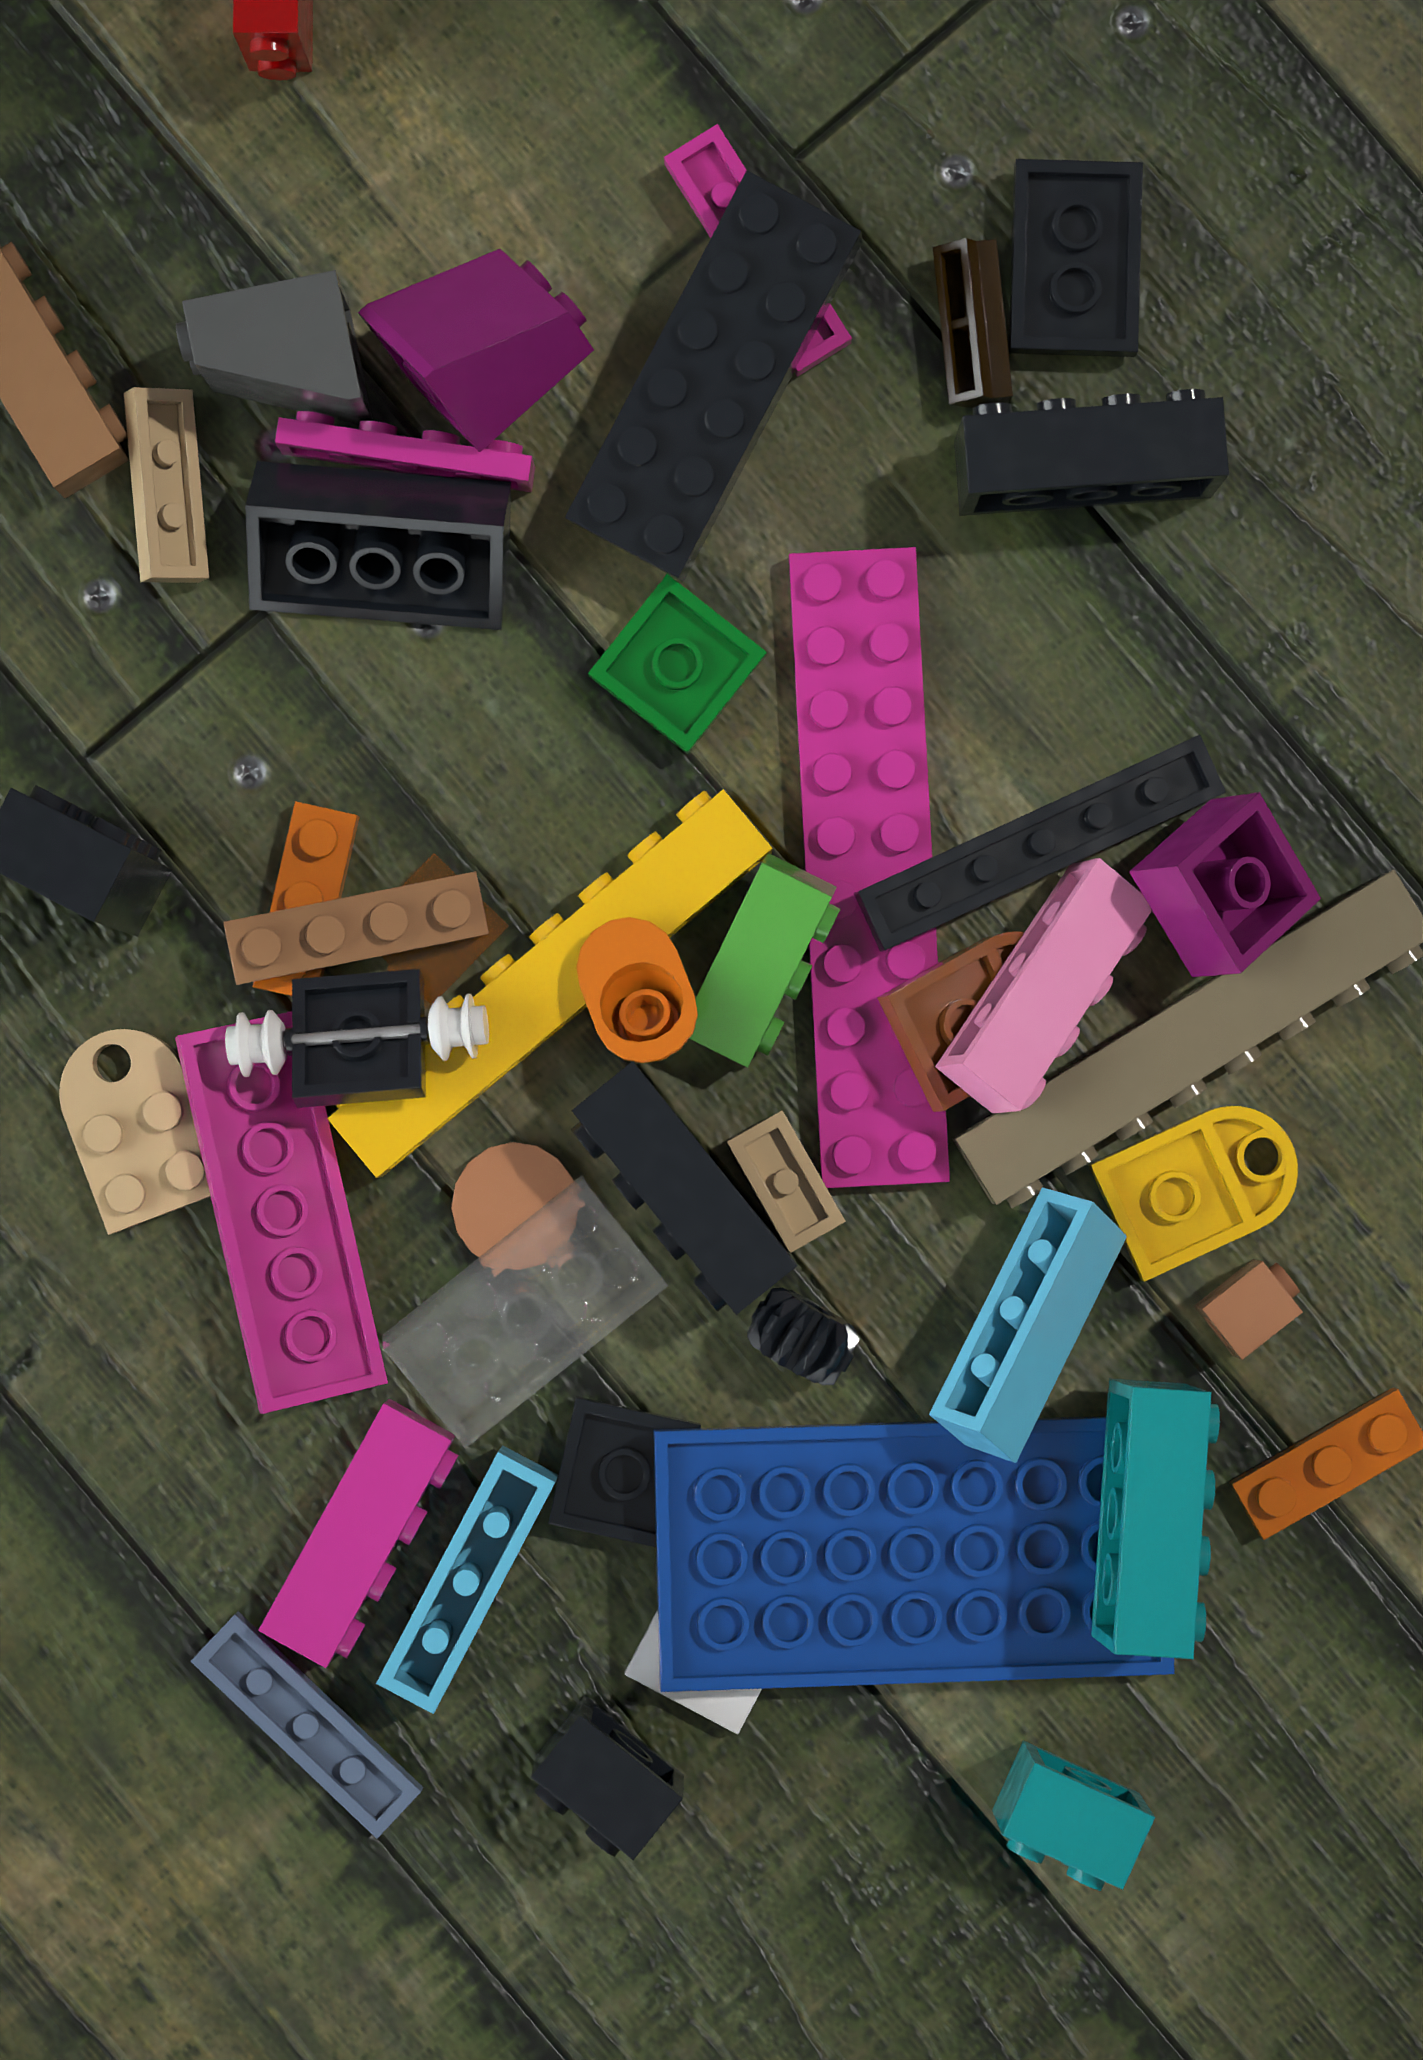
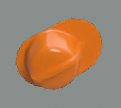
[576,917,698,1063]

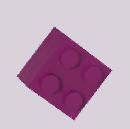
[1129,792,1321,977]

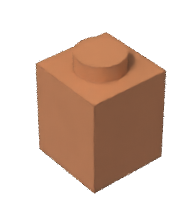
[1194,1259,1303,1360]

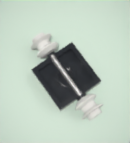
[225,969,489,1108]

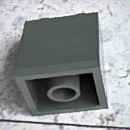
[176,270,373,425]

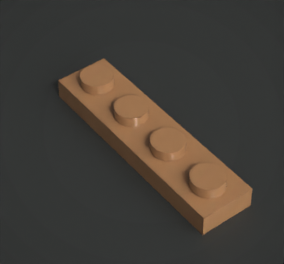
[223,871,489,985]

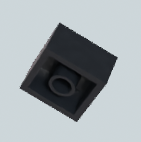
[531,1695,684,1861]

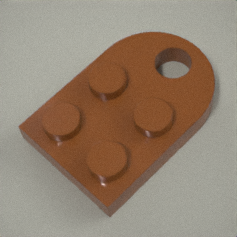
[877,931,1025,1112]

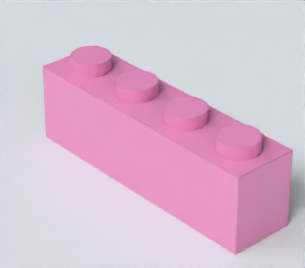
[935,858,1152,1113]

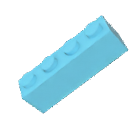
[929,1187,1127,1463]
[376,1445,559,1714]

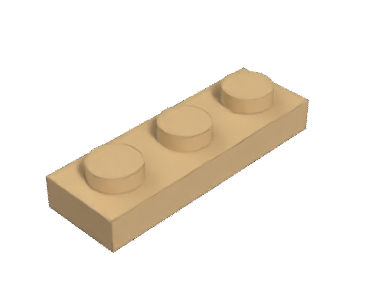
[124,387,209,583]

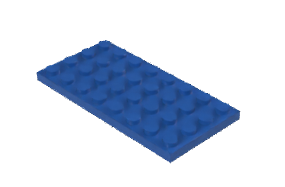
[653,1416,1175,1692]

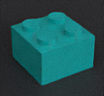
[992,1740,1155,1891]

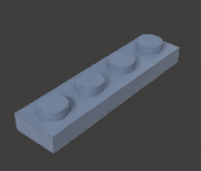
[191,1611,423,1839]

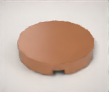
[451,1142,579,1270]

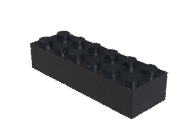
[565,170,862,582]

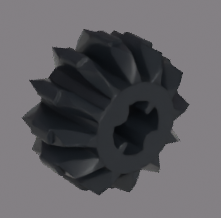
[747,1287,859,1385]

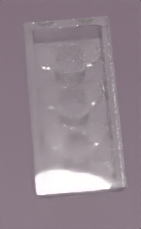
[382,1175,668,1449]

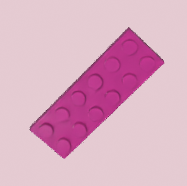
[175,1011,388,1414]

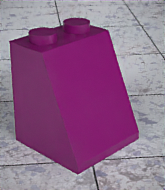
[358,249,594,452]

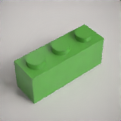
[689,853,840,1068]

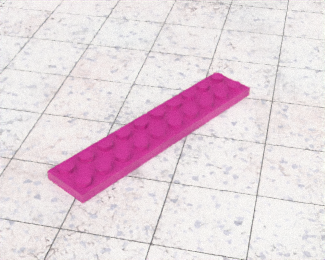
[788,547,950,1188]

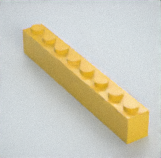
[327,789,773,1178]

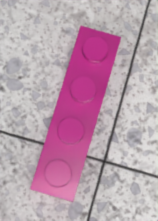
[664,124,852,377]
[275,411,535,492]

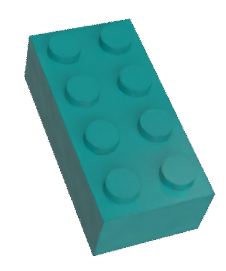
[1091,1378,1220,1659]

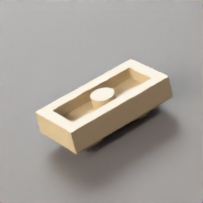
[727,1110,846,1253]

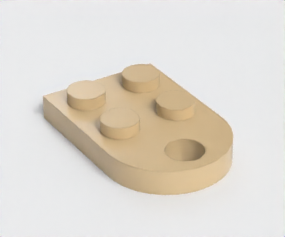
[59,1029,211,1235]

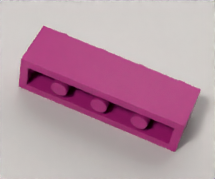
[258,1398,459,1668]

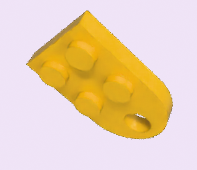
[1088,1106,1298,1282]

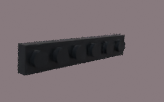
[854,735,1226,952]

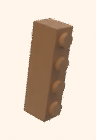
[0,241,129,499]

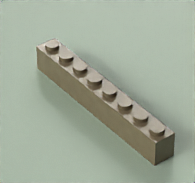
[952,870,1423,1208]

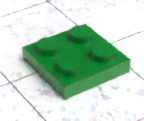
[588,574,767,755]

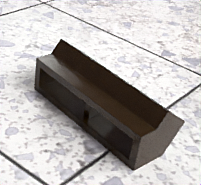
[933,238,1013,408]

